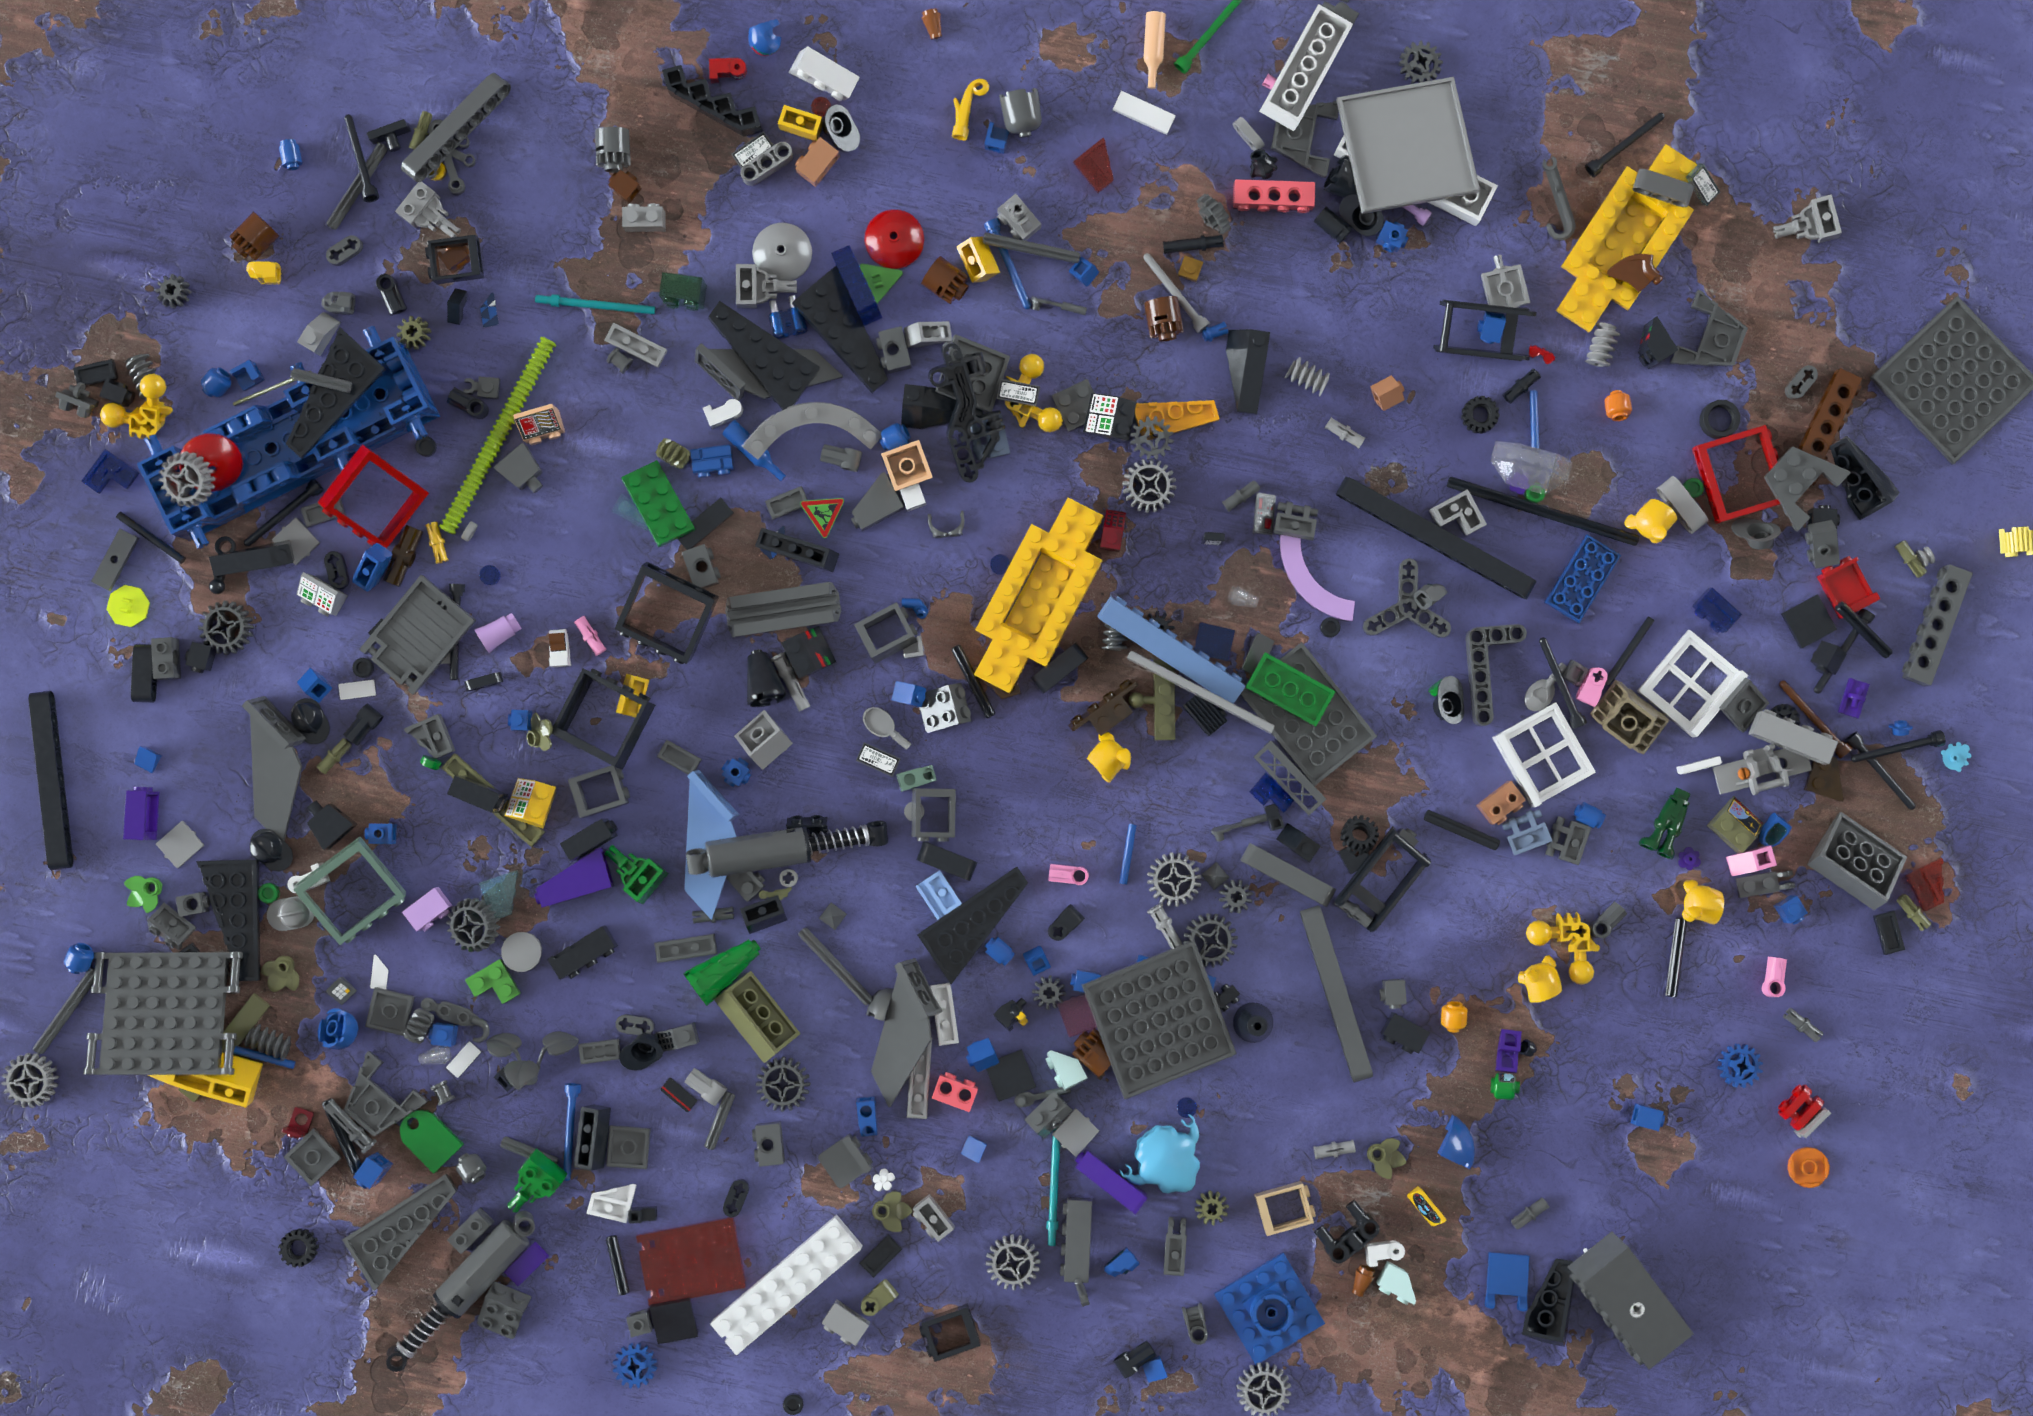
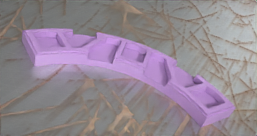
[1280,535,1355,622]

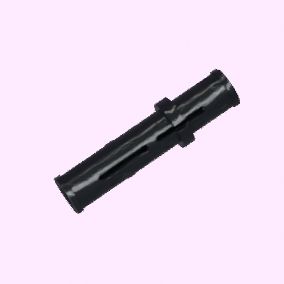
[1163,234,1224,254]

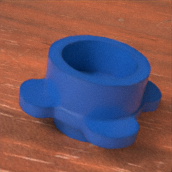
[1889,720,1913,736]

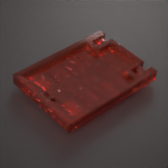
[636,1217,747,1306]

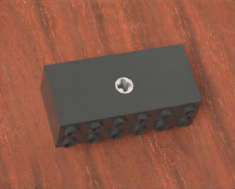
[1568,1231,1694,1370]

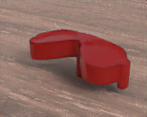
[1529,345,1555,364]

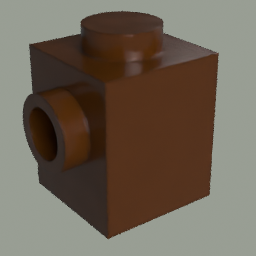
[608,170,642,204]

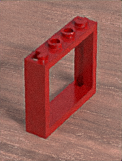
[1692,425,1781,524]
[318,444,429,549]

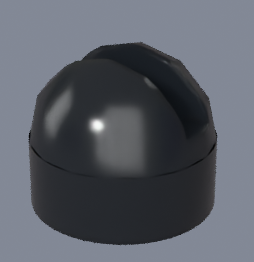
[1520,1039,1537,1057]

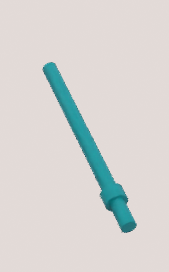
[535,294,656,314]
[1046,1127,1060,1246]

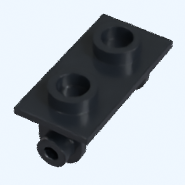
[786,815,828,836]

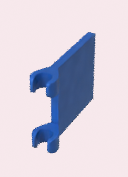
[1484,1252,1530,1311]

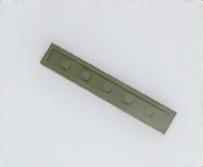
[442,753,546,847]
[178,993,271,1102]

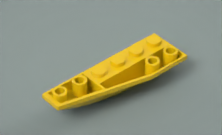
[148,1052,263,1108]

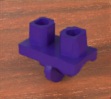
[1838,678,1870,719]

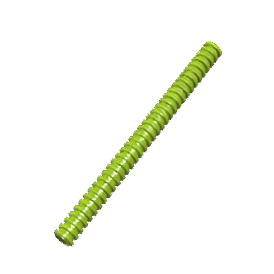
[439,337,557,535]

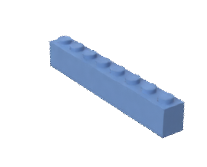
[1097,596,1245,704]

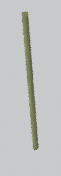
[233,370,312,406]

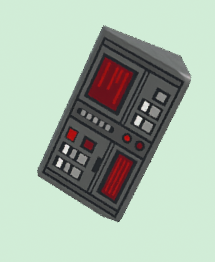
[1252,493,1276,535]

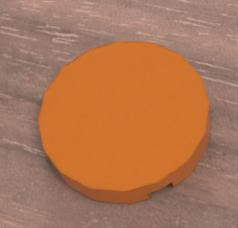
[1787,1147,1830,1188]

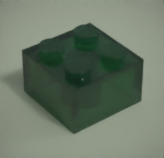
[659,272,707,311]

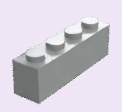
[1748,709,1838,765]

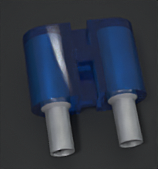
[768,295,808,339]

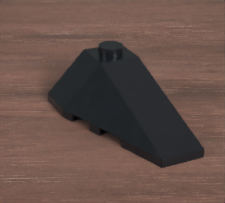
[1226,329,1270,415]
[901,384,983,429]
[1829,436,1900,520]
[1522,1258,1574,1347]

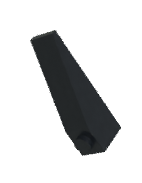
[755,527,840,573]
[209,540,295,576]

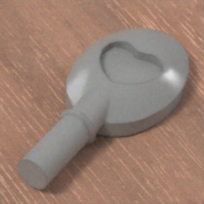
[1524,662,1567,711]
[863,707,912,750]

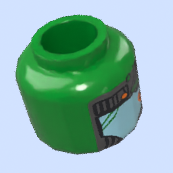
[1490,1073,1520,1100]

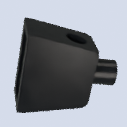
[307,800,358,850]

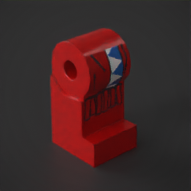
[709,58,747,83]

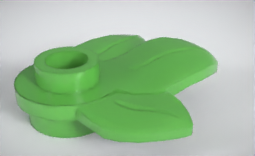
[124,876,162,913]

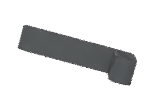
[1465,624,1527,726]

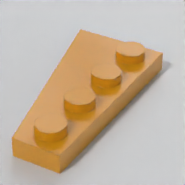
[1134,400,1220,440]

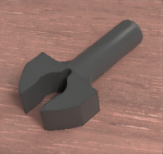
[1074,1278,1090,1307]

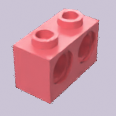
[932,1072,978,1112]

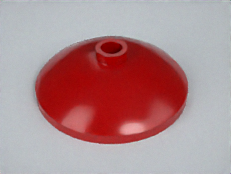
[865,209,924,269]
[179,433,243,492]

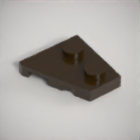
[1804,756,1844,802]

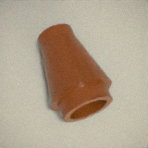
[921,8,942,40]
[1352,1264,1375,1297]

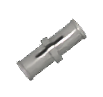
[1325,417,1365,449]
[1313,1140,1356,1159]

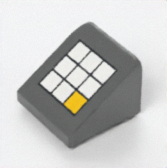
[326,976,357,1005]

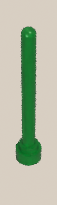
[1174,0,1242,74]

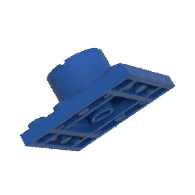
[1214,1252,1325,1365]

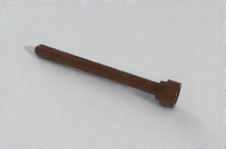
[1779,680,1852,758]

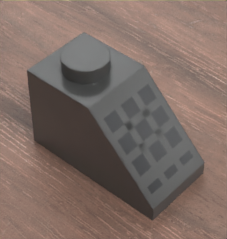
[656,1022,700,1052]

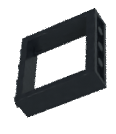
[615,562,719,664]
[552,668,656,770]

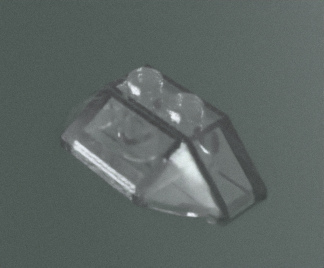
[1491,441,1573,495]

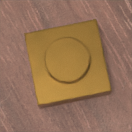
[1178,256,1203,282]

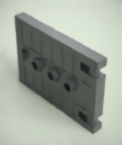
[359,575,477,695]

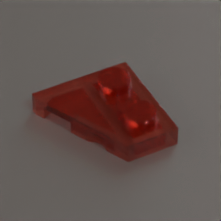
[1073,138,1114,194]
[1905,858,1944,911]

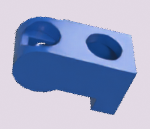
[856,1096,877,1137]

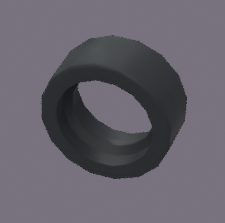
[1699,400,1741,439]

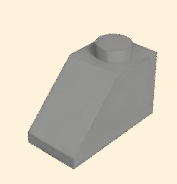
[297,312,341,356]

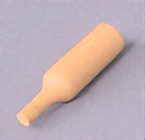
[1144,11,1166,89]

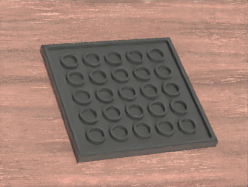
[1869,296,2033,465]
[1081,940,1237,1100]

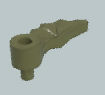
[759,887,792,900]

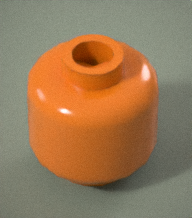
[1604,390,1632,421]

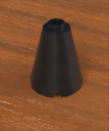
[1324,155,1357,198]
[747,649,787,707]
[1233,1002,1273,1043]

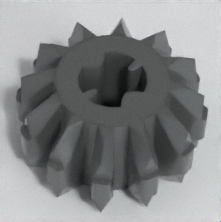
[155,274,191,309]
[1219,880,1253,914]
[1032,975,1066,1010]
[404,1009,434,1044]

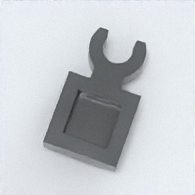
[463,376,500,399]

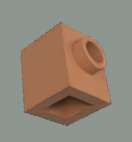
[1370,375,1405,411]

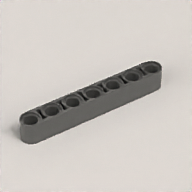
[401,73,511,182]

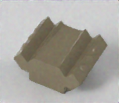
[1590,680,1669,755]

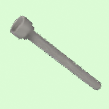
[1143,253,1210,333]

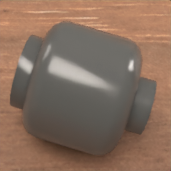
[456,1153,487,1184]

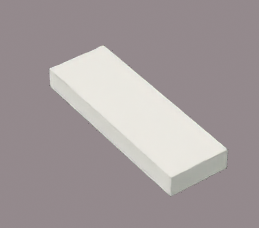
[1113,91,1176,135]
[930,983,959,1046]

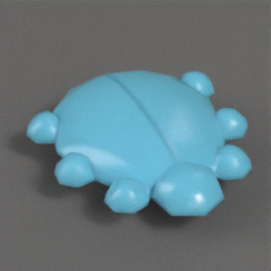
[1941,742,1971,772]

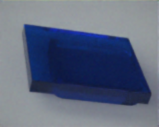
[1194,622,1235,661]

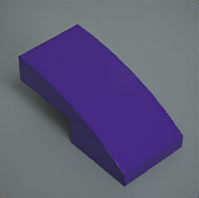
[1495,1029,1522,1074]
[504,1242,549,1286]

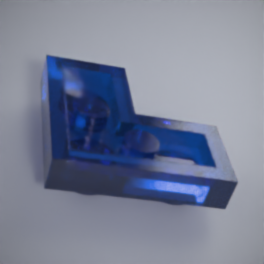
[82,449,140,494]
[1249,772,1294,813]

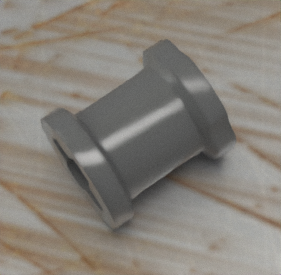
[606,348,633,374]
[430,1080,455,1106]

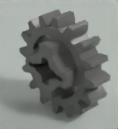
[1398,41,1443,84]
[1197,194,1231,235]
[1130,416,1174,460]

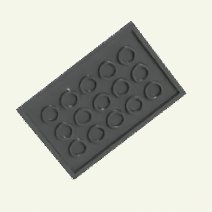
[1240,642,1377,786]

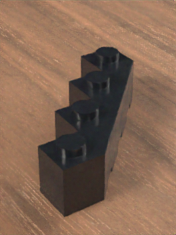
[662,65,763,137]

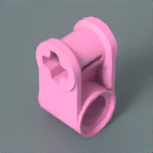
[1575,667,1608,707]

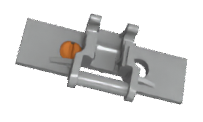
[1712,744,1812,795]

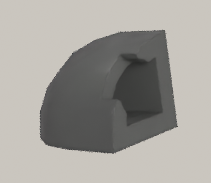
[866,988,894,1021]

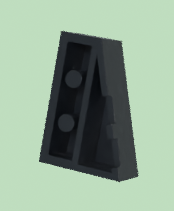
[547,925,618,980]

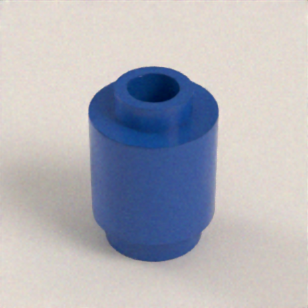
[279,139,303,171]
[1573,802,1606,829]
[985,937,1015,966]

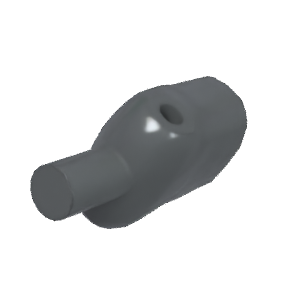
[1322,1,1359,30]

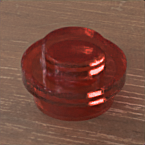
[811,97,831,117]

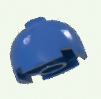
[318,1008,358,1050]

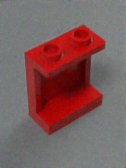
[1816,556,1880,619]

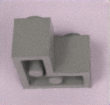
[1429,489,1487,536]

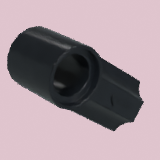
[376,274,407,316]
[447,387,489,419]
[343,703,384,745]
[1113,1340,1157,1379]

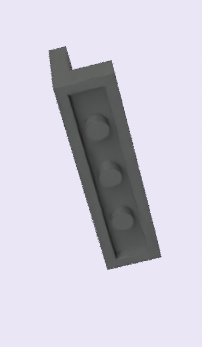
[1254,740,1326,816]

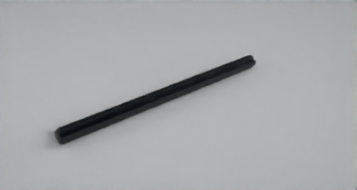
[1447,477,1639,546]

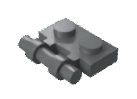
[1274,501,1318,541]
[1545,816,1591,865]

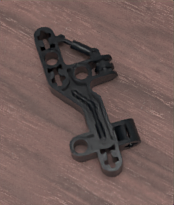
[928,341,1006,483]

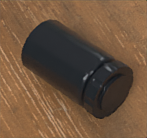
[1314,206,1352,244]

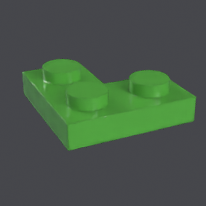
[465,959,521,1004]

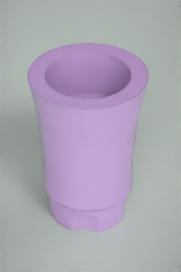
[474,613,522,653]

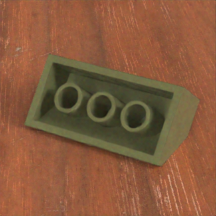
[714,971,801,1063]

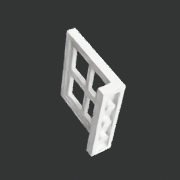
[1637,630,1749,738]
[1492,702,1596,807]

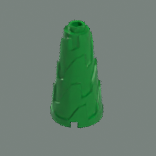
[683,939,761,1006]

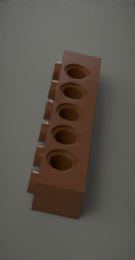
[1798,368,1862,487]

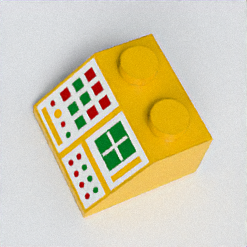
[505,778,556,828]

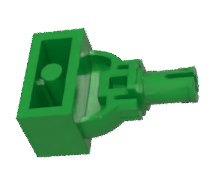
[605,845,669,904]
[507,1148,568,1213]

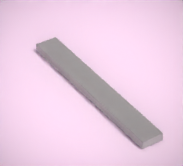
[1127,651,1275,734]

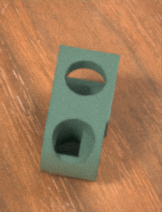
[896,765,937,792]

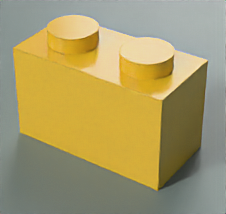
[778,105,823,141]
[957,236,1000,283]

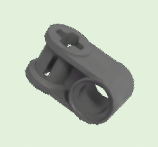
[1182,1303,1208,1345]

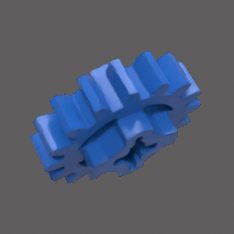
[1717,1043,1763,1088]
[612,1343,657,1388]

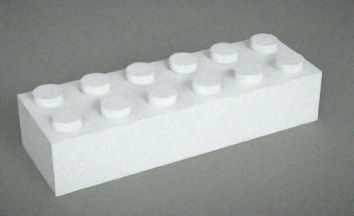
[1259,4,1353,131]

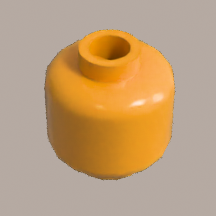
[1441,1001,1468,1033]

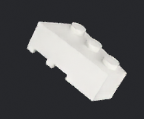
[789,46,860,101]

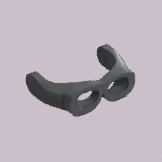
[928,511,965,538]

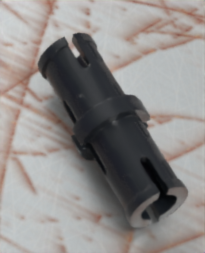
[1502,368,1541,404]

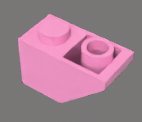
[1726,846,1777,876]

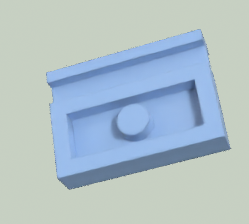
[915,870,962,920]

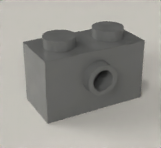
[1805,520,1840,569]
[1025,1091,1073,1139]

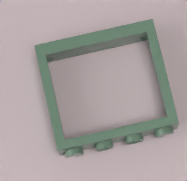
[293,837,406,945]

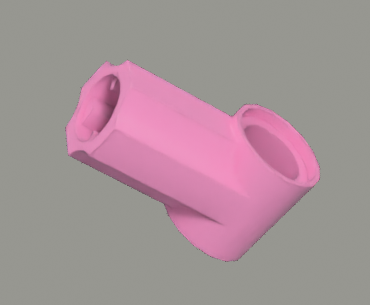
[1049,864,1089,885]
[1762,957,1787,997]

